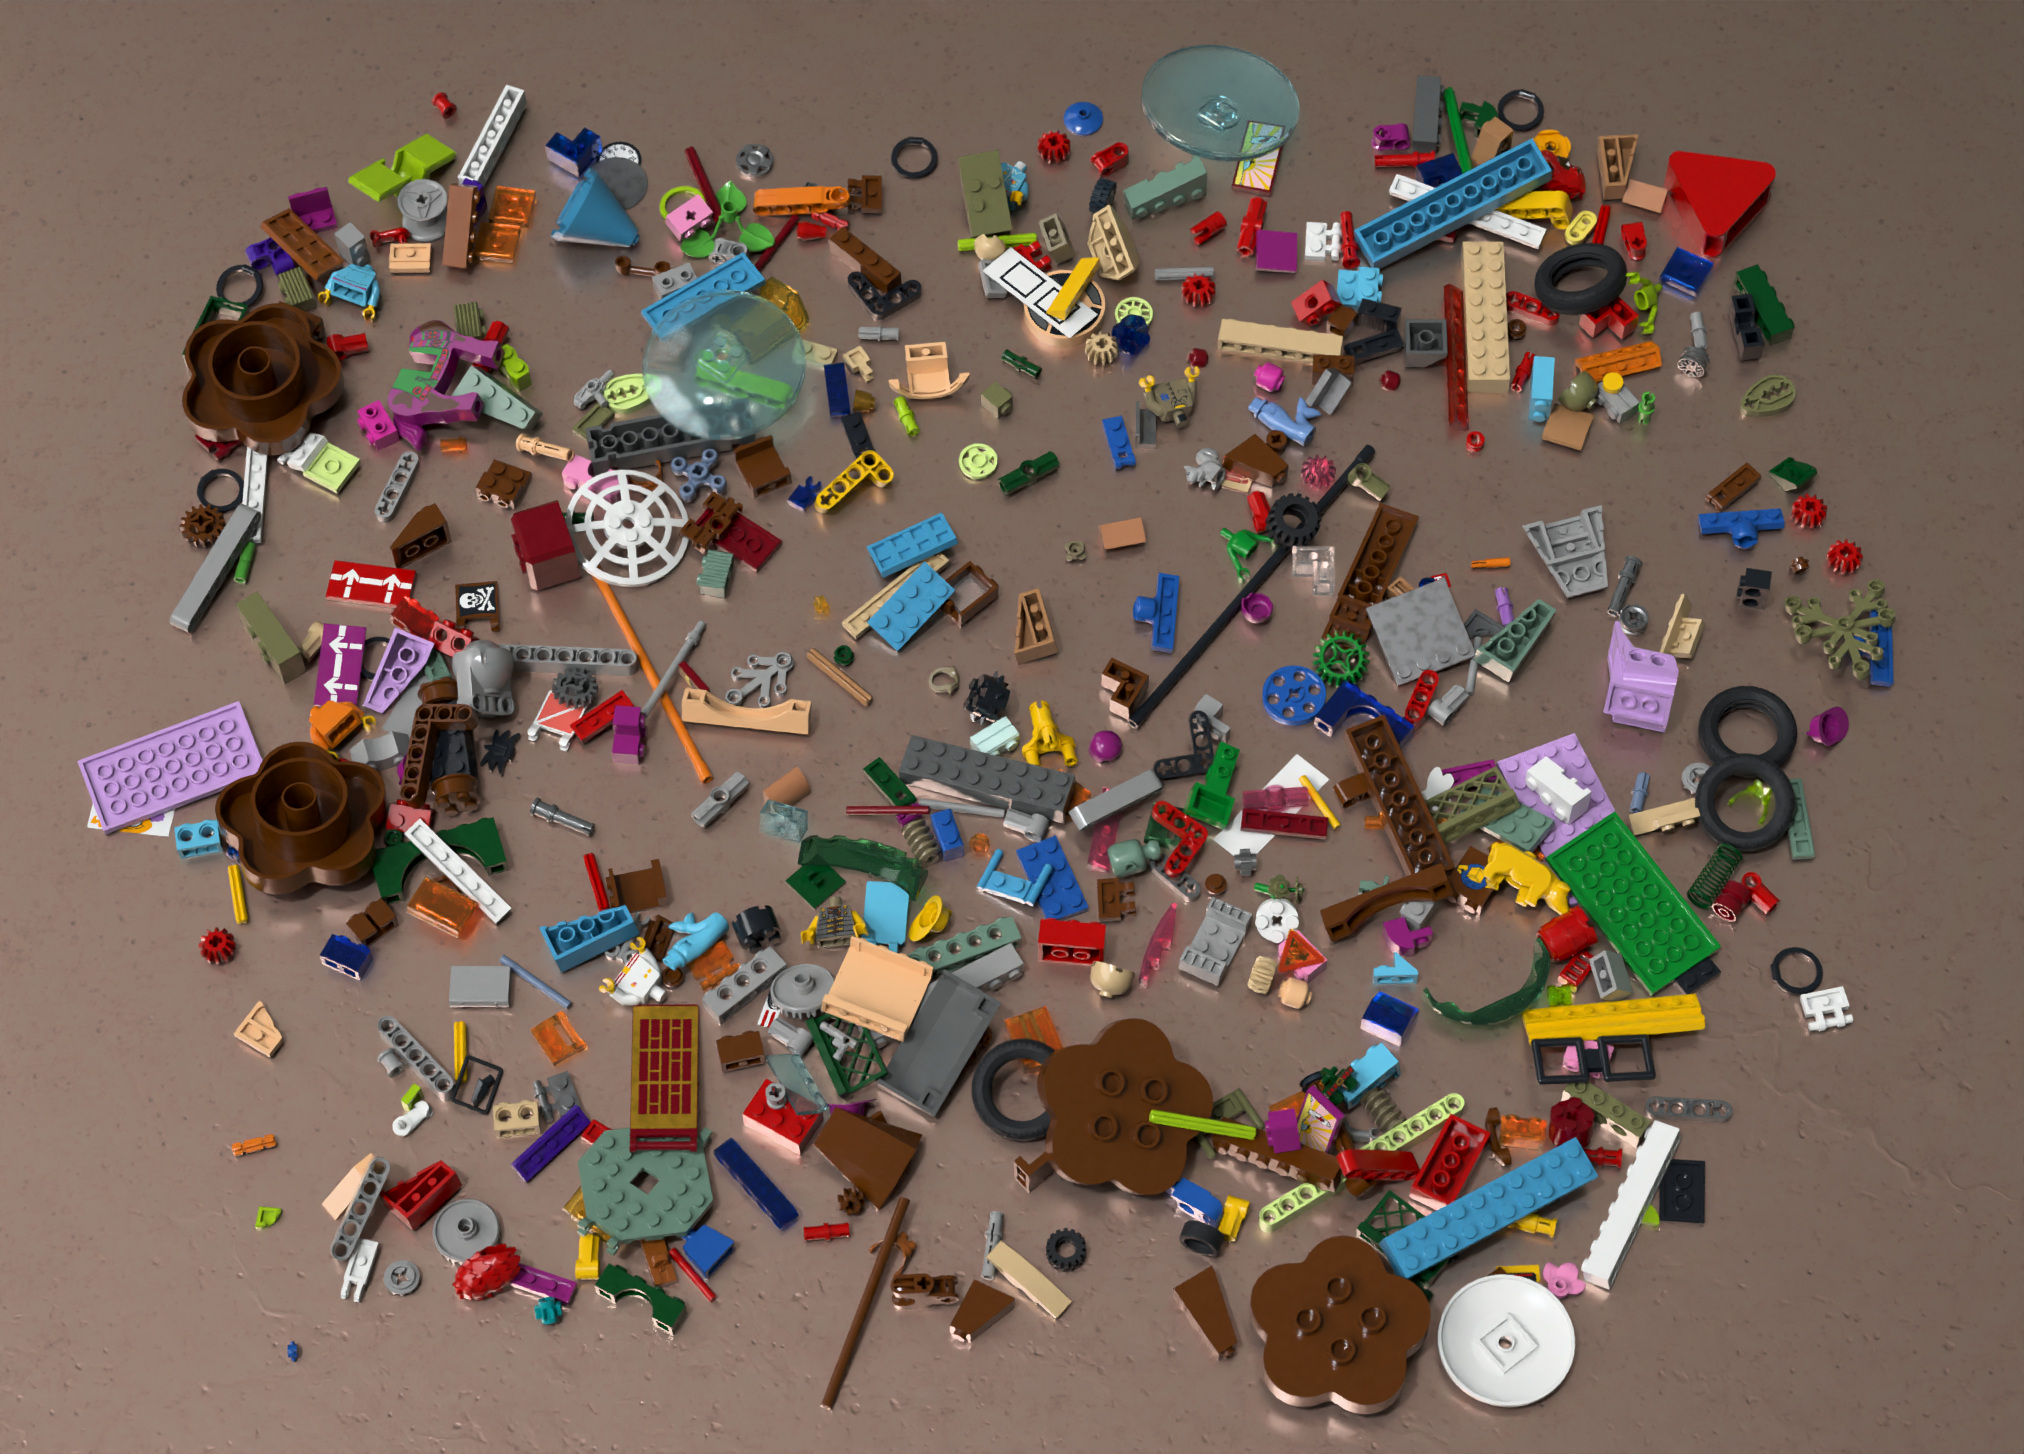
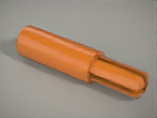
[1471,557,1510,568]

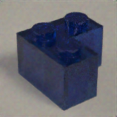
[545,127,603,177]
[1415,153,1463,188]

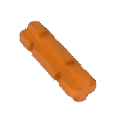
[232,1134,276,1156]

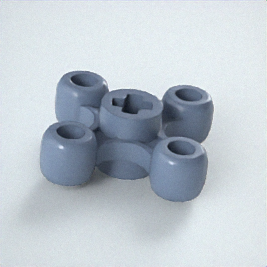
[671,449,727,502]

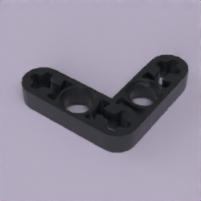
[847,271,922,320]
[1153,710,1214,778]

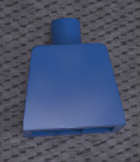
[681,1225,736,1280]

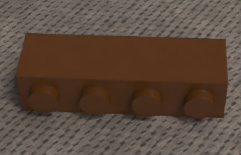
[829,227,902,295]

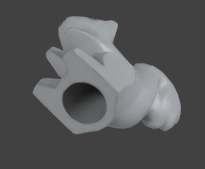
[1184,448,1226,491]

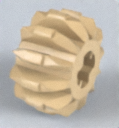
[1085,331,1119,366]
[1248,956,1277,994]

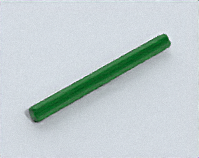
[1444,87,1473,174]

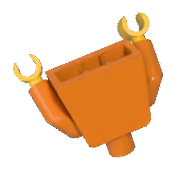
[309,700,376,761]

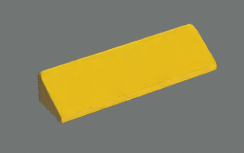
[1046,257,1100,321]

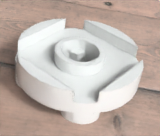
[1255,898,1299,943]

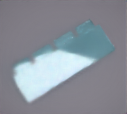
[765,1053,829,1116]

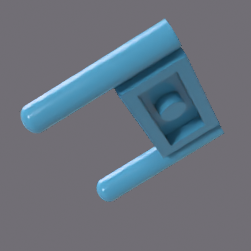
[976,849,1053,906]

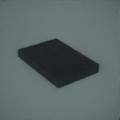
[1659,1159,1705,1226]

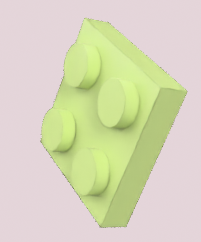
[303,442,361,494]

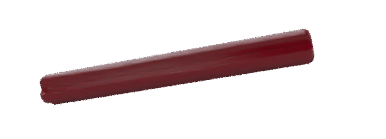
[684,146,725,224]

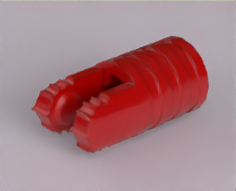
[1190,211,1227,245]

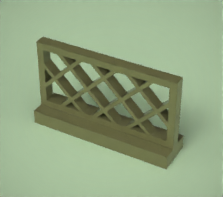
[1425,766,1520,844]

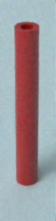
[669,1248,717,1303]

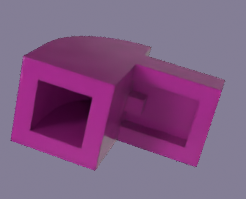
[1382,917,1433,957]

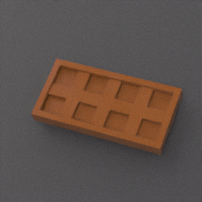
[260,208,345,280]

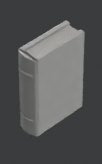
[449,966,512,1008]

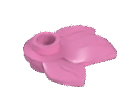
[1543,1262,1586,1299]

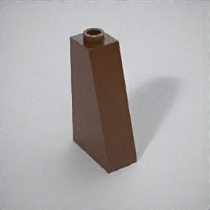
[1173,1266,1238,1361]

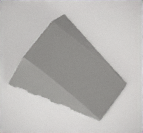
[1522,505,1608,598]

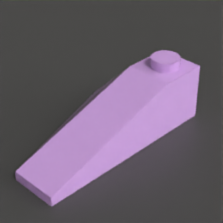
[363,628,435,714]

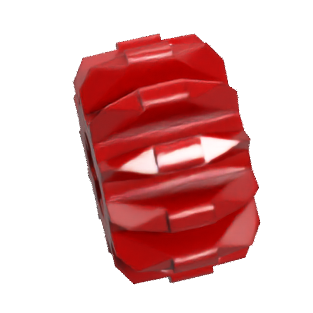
[1037,130,1071,164]
[1182,273,1216,308]
[1791,493,1827,530]
[1826,539,1863,575]
[198,927,236,965]

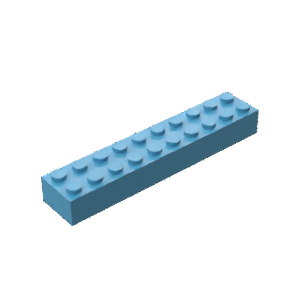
[1354,138,1552,269]
[1379,1137,1598,1280]

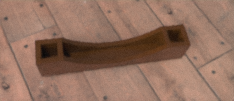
[1320,863,1454,942]

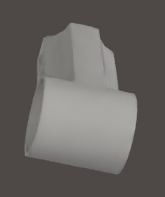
[1427,685,1469,726]
[1003,808,1050,842]
[768,1017,814,1057]

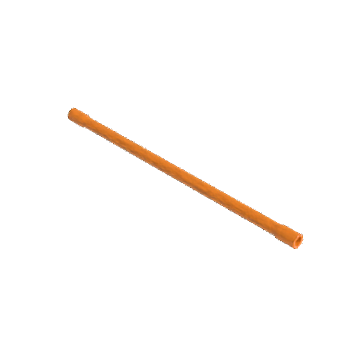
[591,564,714,784]

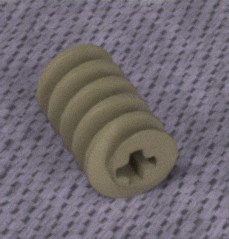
[900,819,941,867]
[1360,1088,1407,1133]

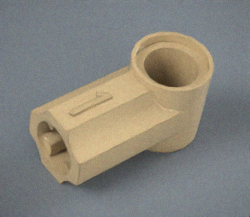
[297,621,324,663]

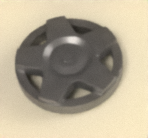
[736,144,773,178]

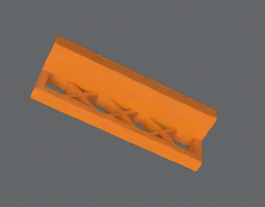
[1574,341,1662,382]

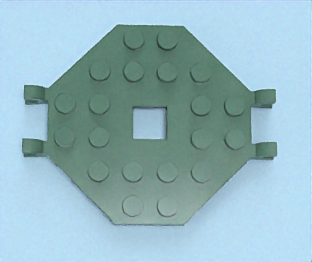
[577,1127,713,1256]

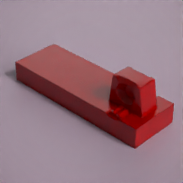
[570,690,635,744]

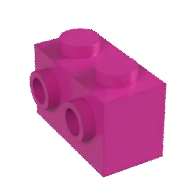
[356,400,400,451]

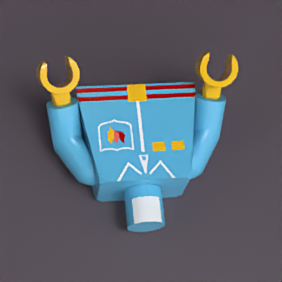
[1001,161,1029,210]

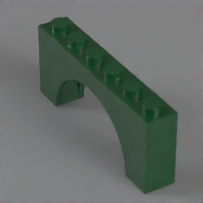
[372,817,509,906]

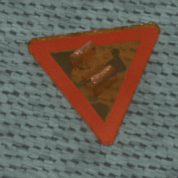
[1278,929,1325,973]

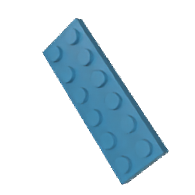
[641,252,766,343]

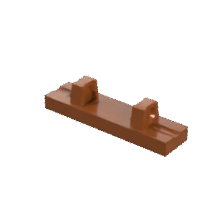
[639,1239,677,1288]

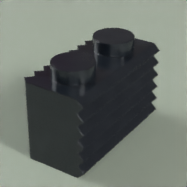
[1357,298,1402,333]

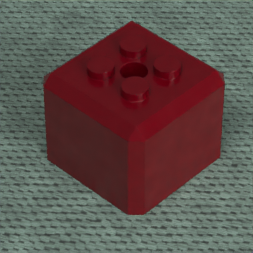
[511,500,580,590]

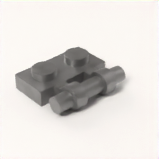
[532,1071,582,1123]

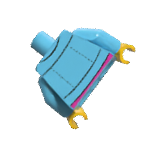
[318,264,380,322]

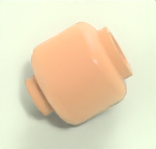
[1278,977,1312,1009]

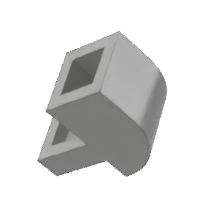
[1194,694,1231,743]

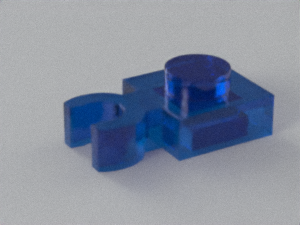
[787,476,822,513]

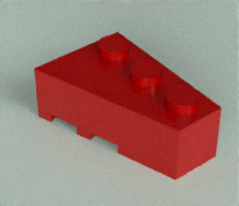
[379,1160,462,1231]

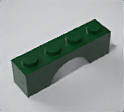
[594,1263,687,1335]

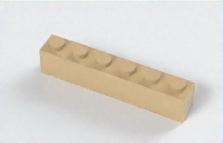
[1218,319,1343,364]

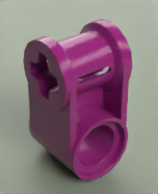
[1371,123,1411,151]

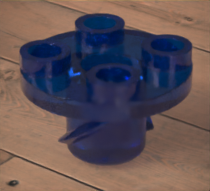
[1112,314,1150,355]

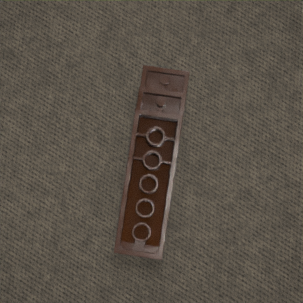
[1321,503,1419,650]

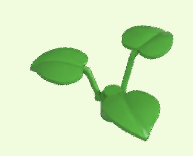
[680,181,774,258]

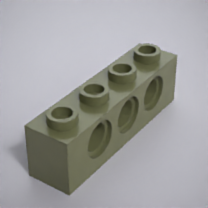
[1561,1074,1651,1148]

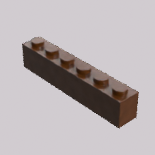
[1211,1116,1344,1193]

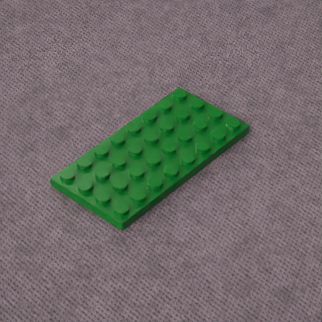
[1545,811,1721,996]

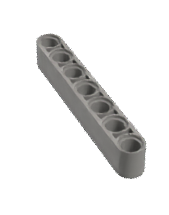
[170,504,261,633]
[498,644,638,676]

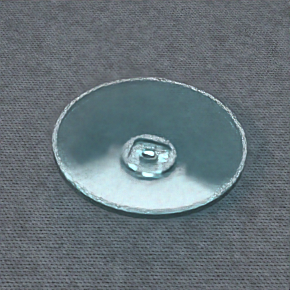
[1141,45,1299,161]

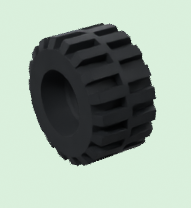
[1265,493,1322,551]

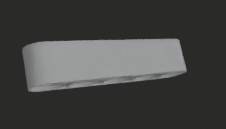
[1069,769,1164,831]
[377,1016,455,1101]
[329,1156,390,1261]

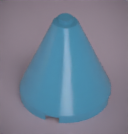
[551,167,640,247]

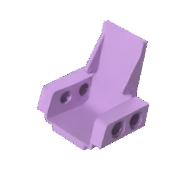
[1603,621,1679,732]

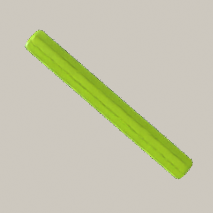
[1149,1110,1256,1140]

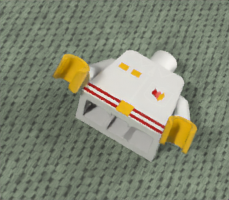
[599,937,667,1005]

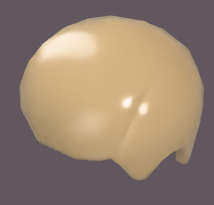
[974,234,1006,260]

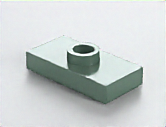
[423,648,452,682]

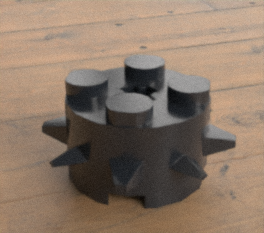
[963,671,1010,726]

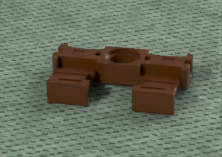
[679,491,743,554]

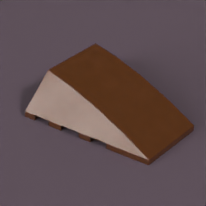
[813,1107,922,1210]

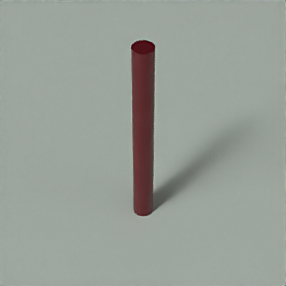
[754,214,799,271]
[846,806,931,815]

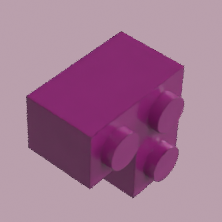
[612,705,647,765]

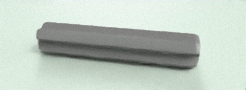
[1154,267,1214,280]

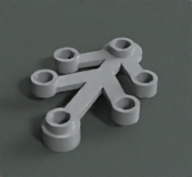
[725,652,794,708]

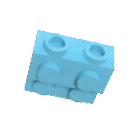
[1337,267,1383,310]

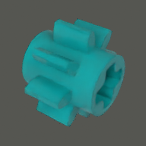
[534,1297,562,1324]

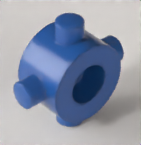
[288,1341,299,1361]

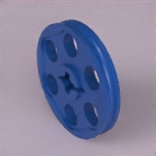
[1262,665,1326,726]

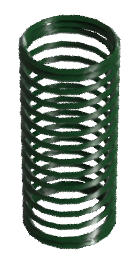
[1687,843,1743,909]

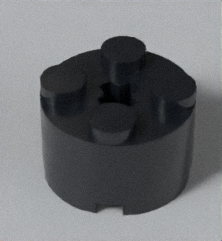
[732,905,782,954]

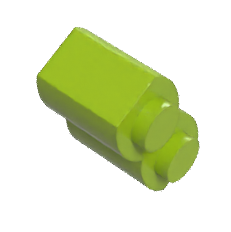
[498,344,532,392]

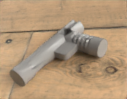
[820,1021,859,1061]

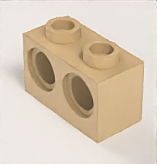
[493,1100,541,1139]

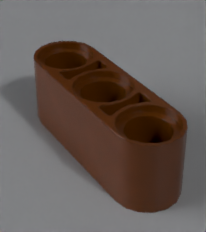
[1333,774,1370,808]

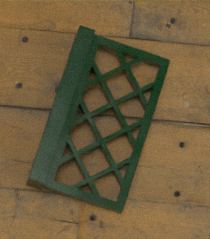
[805,1013,889,1101]
[1356,1190,1451,1288]

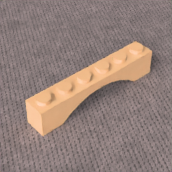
[682,688,812,734]

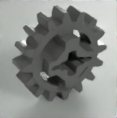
[552,668,598,709]

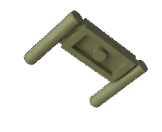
[1194,1088,1265,1159]

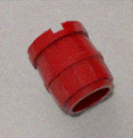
[1536,906,1598,963]

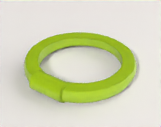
[659,186,707,221]

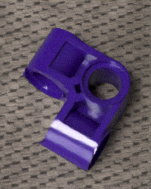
[245,237,295,276]

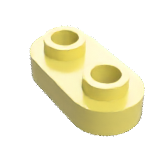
[1565,211,1597,245]

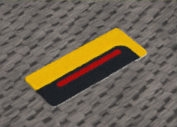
[1496,1265,1541,1282]

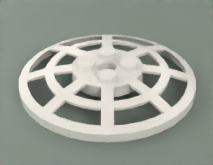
[565,470,688,587]

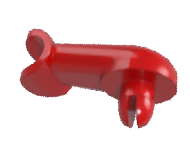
[370,227,410,248]

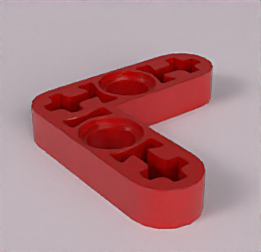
[1151,801,1208,878]

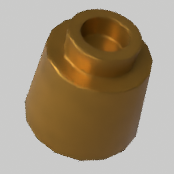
[852,389,875,412]

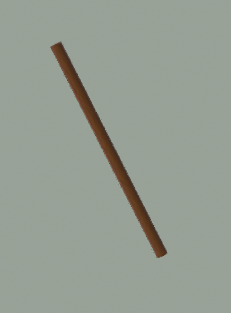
[820,1197,910,1410]

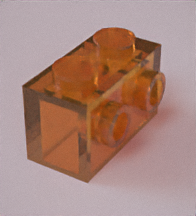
[1498,1114,1546,1151]

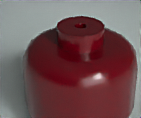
[1187,348,1208,368]
[1379,370,1401,391]

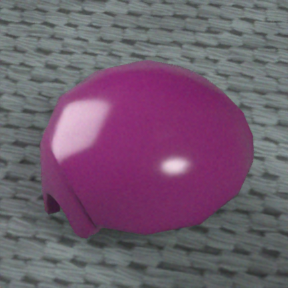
[1241,592,1273,624]
[1088,730,1123,763]

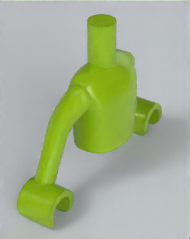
[1626,272,1663,335]

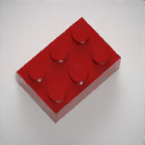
[1038,918,1106,966]
[742,1079,824,1155]

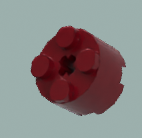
[1548,1097,1595,1148]

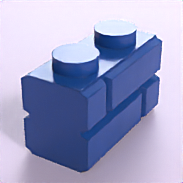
[930,809,965,862]

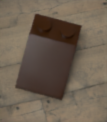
[390,503,452,569]

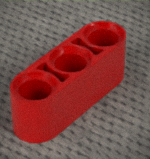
[1403,670,1439,731]

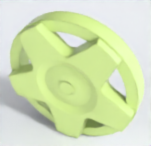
[959,443,998,480]

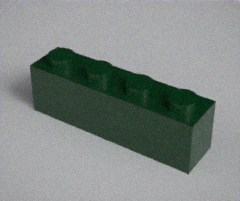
[1734,264,1795,346]

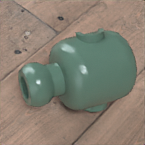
[1107,839,1162,877]

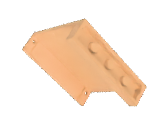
[821,936,933,1042]

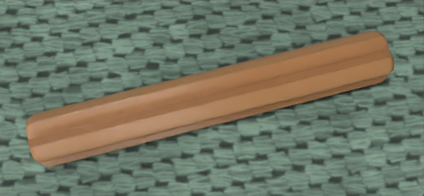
[807,648,873,706]

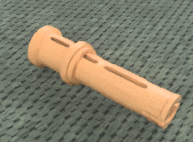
[516,433,575,462]

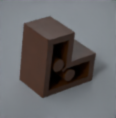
[1101,657,1149,720]

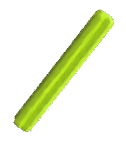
[958,233,1037,251]

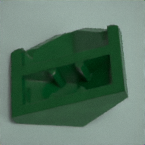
[1768,457,1818,491]

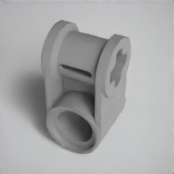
[709,238,749,265]

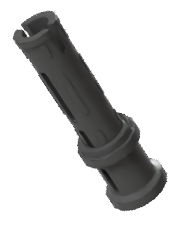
[1607,556,1643,617]
[530,797,595,837]

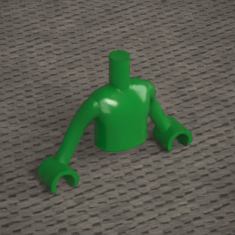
[1220,528,1278,584]

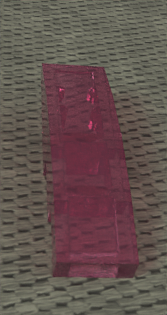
[1139,903,1177,988]

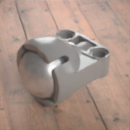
[452,640,514,718]

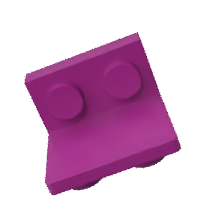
[288,187,338,234]

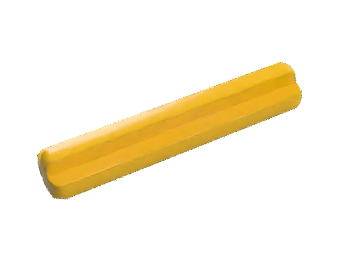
[228,864,248,925]
[454,1021,467,1084]

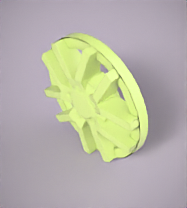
[1115,297,1153,332]

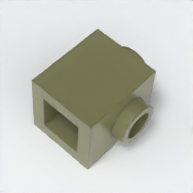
[981,381,1013,419]

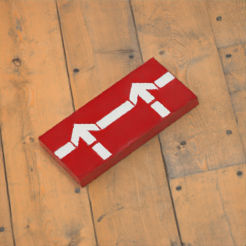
[325,560,417,610]

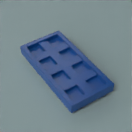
[1016,835,1089,921]

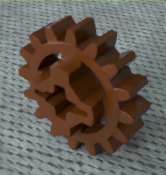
[180,504,226,547]

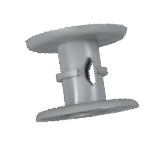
[397,179,447,242]

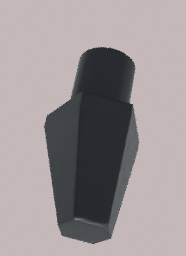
[471,1074,495,1107]

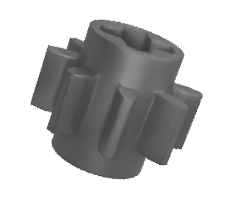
[1234,849,1257,876]

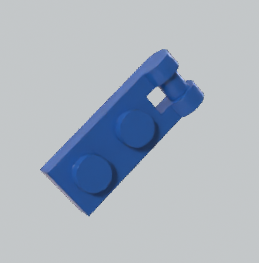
[1102,416,1136,470]

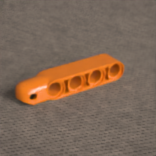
[753,186,851,216]

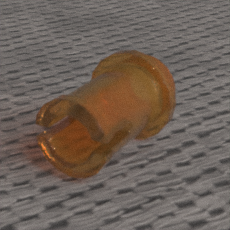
[440,436,467,453]

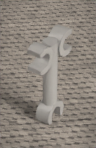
[605,912,651,966]

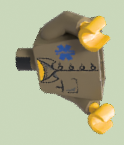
[1139,366,1200,428]

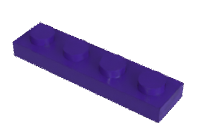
[510,1105,591,1182]

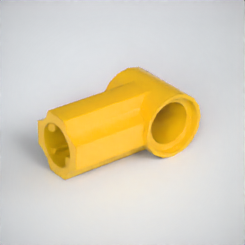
[1218,1195,1250,1242]
[575,1234,600,1280]

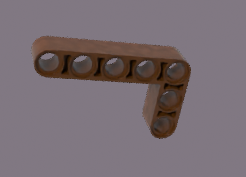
[400,704,480,809]

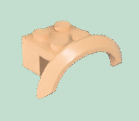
[888,342,970,399]

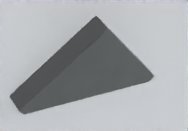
[1464,609,1505,639]

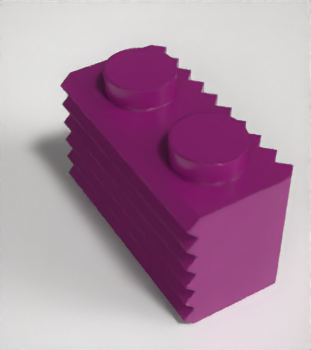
[1265,1108,1301,1153]

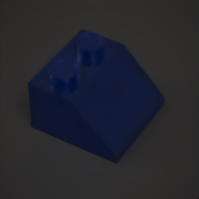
[1360,991,1419,1047]

